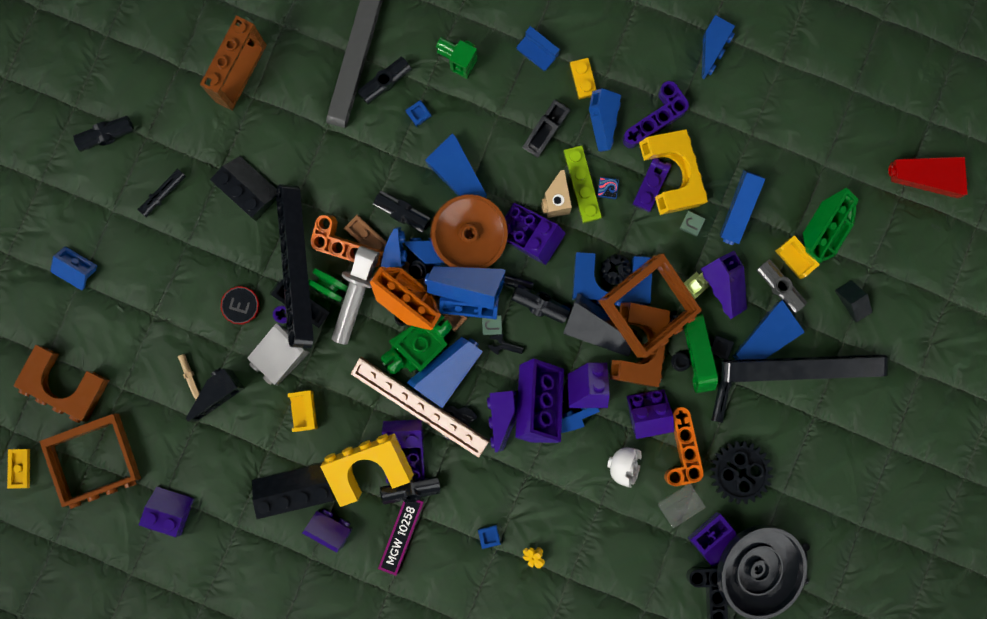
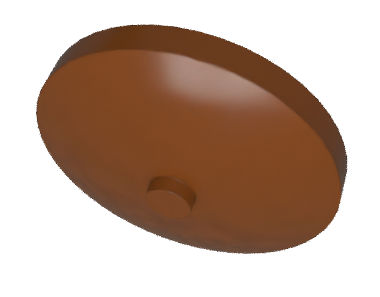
[430,195,508,268]

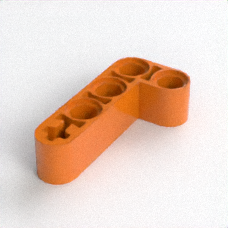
[311,215,384,267]
[664,407,703,486]

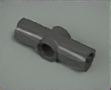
[756,259,807,314]

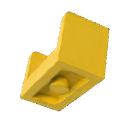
[775,235,820,279]
[288,390,318,432]

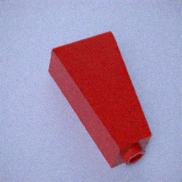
[888,157,968,198]

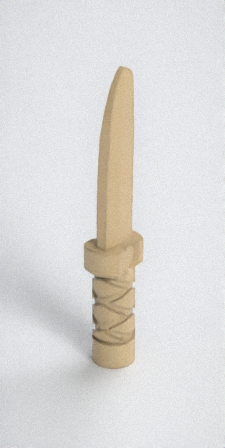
[178,354,200,399]

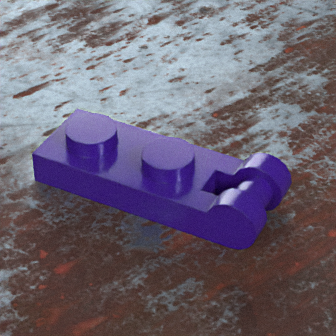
[632,158,672,212]

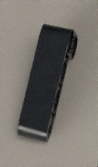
[686,567,728,619]

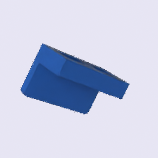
[517,26,560,71]
[51,247,97,290]

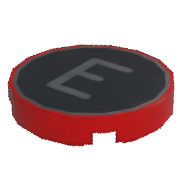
[221,286,260,325]

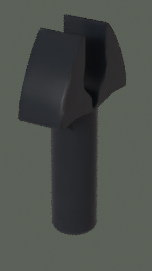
[488,334,524,355]

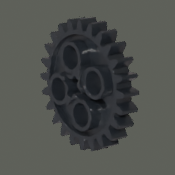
[709,441,773,504]

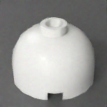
[607,447,642,488]

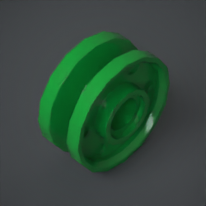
[308,268,348,303]

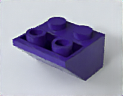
[626,389,674,439]
[687,512,737,568]

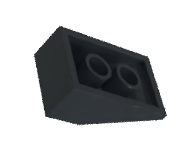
[186,368,245,422]

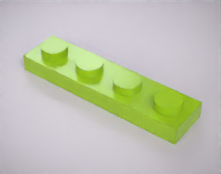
[564,146,602,224]

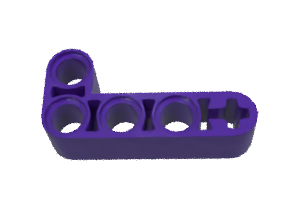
[623,81,689,148]

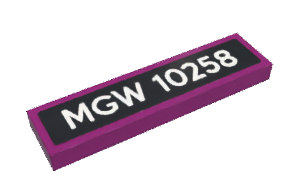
[378,500,424,576]

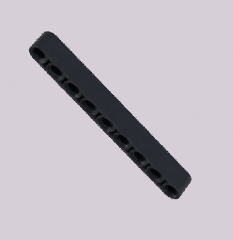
[276,184,314,348]
[721,355,888,382]

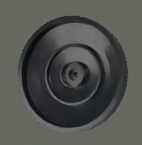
[717,525,807,619]

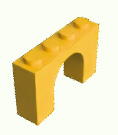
[639,129,708,215]
[320,433,414,507]

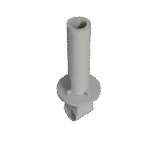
[331,246,379,345]

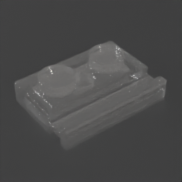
[657,484,706,528]

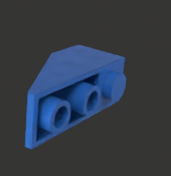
[702,15,735,79]
[589,88,621,152]

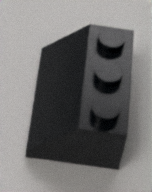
[210,156,277,221]

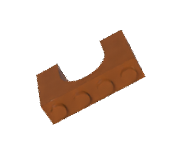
[609,302,670,387]
[13,345,110,423]

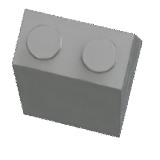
[247,323,310,385]

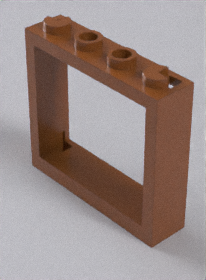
[200,15,267,111]
[598,254,702,358]
[39,414,141,509]

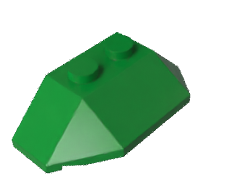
[803,188,859,263]

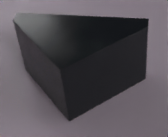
[835,280,872,323]

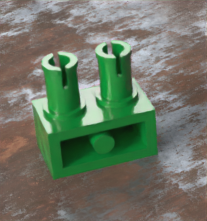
[436,37,477,79]

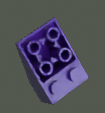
[504,203,566,265]
[701,251,747,319]
[487,391,518,452]
[382,419,425,483]

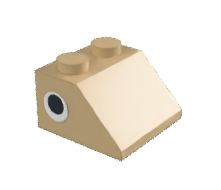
[541,170,572,218]

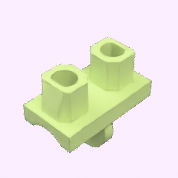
[684,272,709,299]

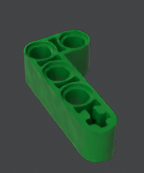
[684,313,718,393]

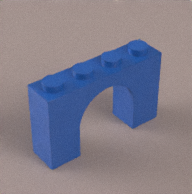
[572,252,652,307]

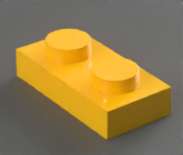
[570,58,597,100]
[7,449,30,489]

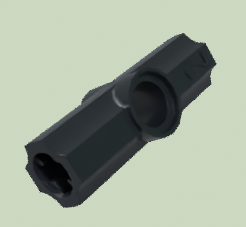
[357,56,412,105]
[73,115,134,152]
[373,191,431,233]
[511,284,570,324]
[380,476,441,505]

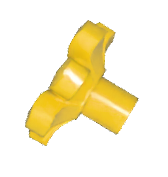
[523,547,545,568]

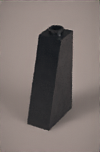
[563,293,637,357]

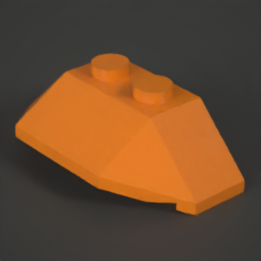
[370,267,441,330]

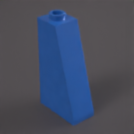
[425,133,487,199]
[720,170,765,245]
[425,266,506,310]
[733,300,804,360]
[407,337,483,408]

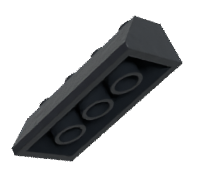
[252,463,336,519]

